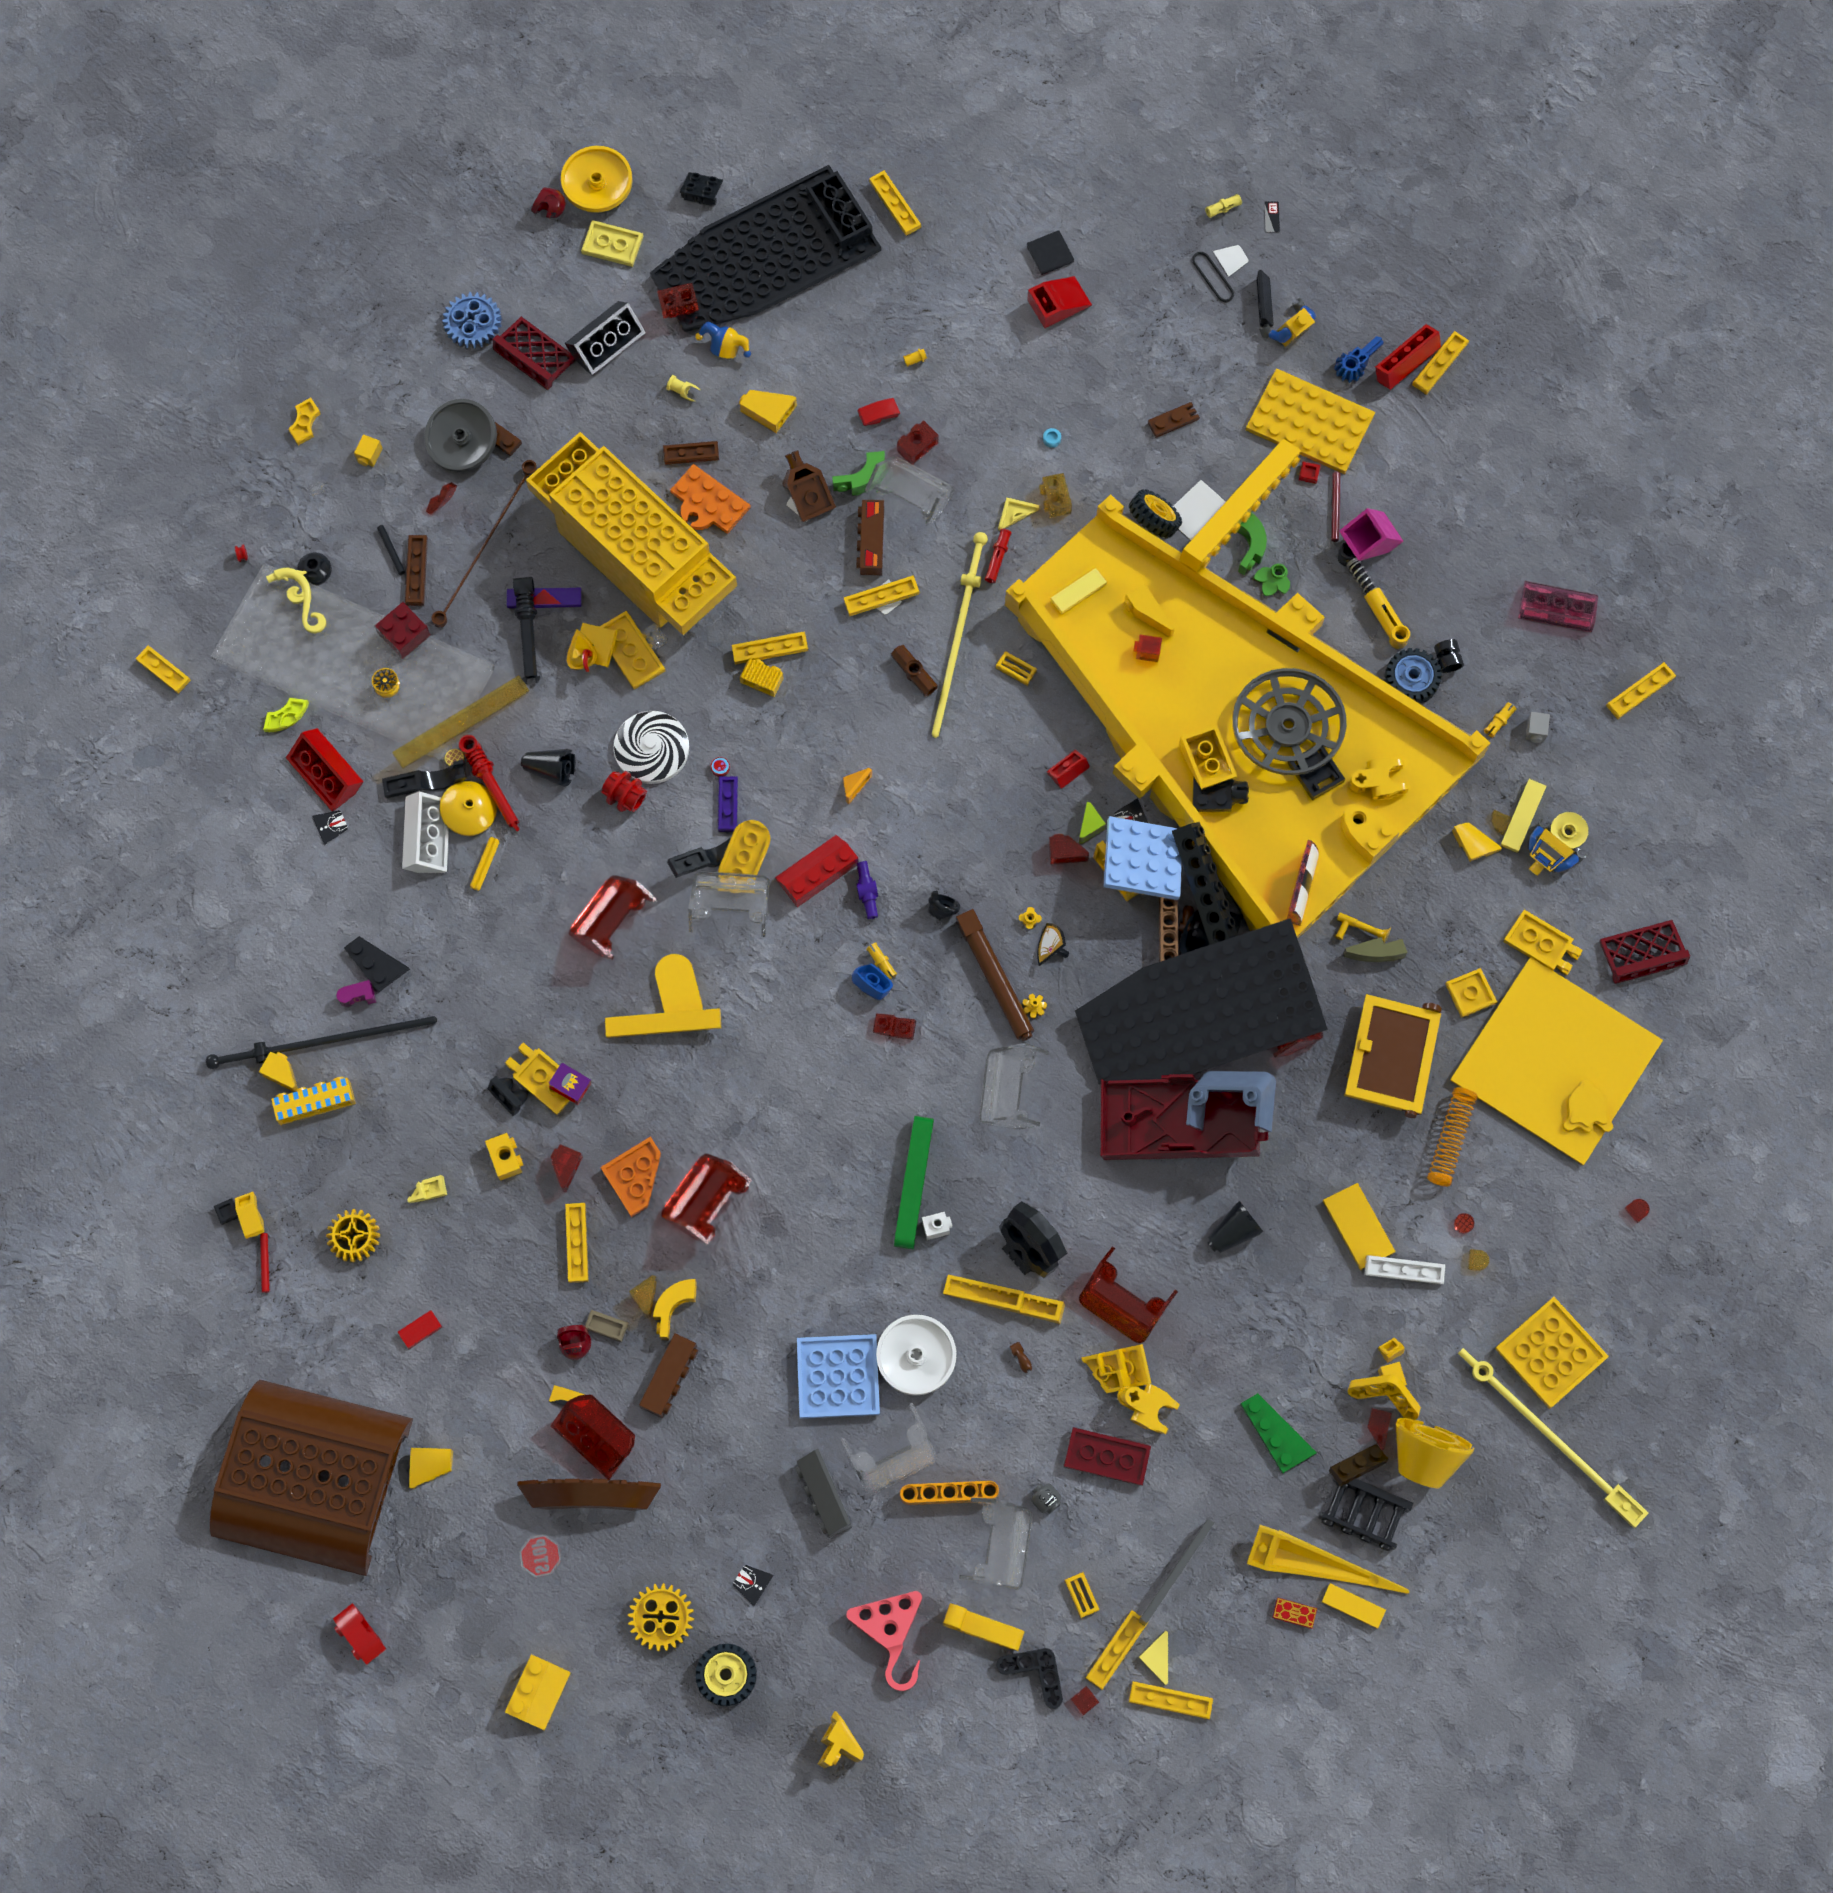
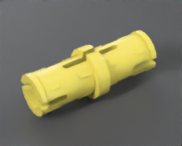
[1205,194,1242,218]

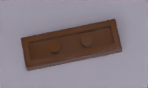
[663,441,719,465]

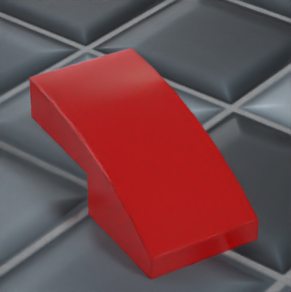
[857,398,900,426]

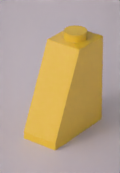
[739,390,797,433]

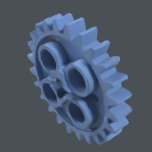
[442,292,502,348]

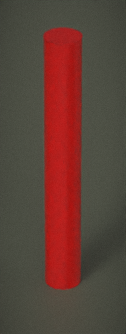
[260,1233,270,1293]

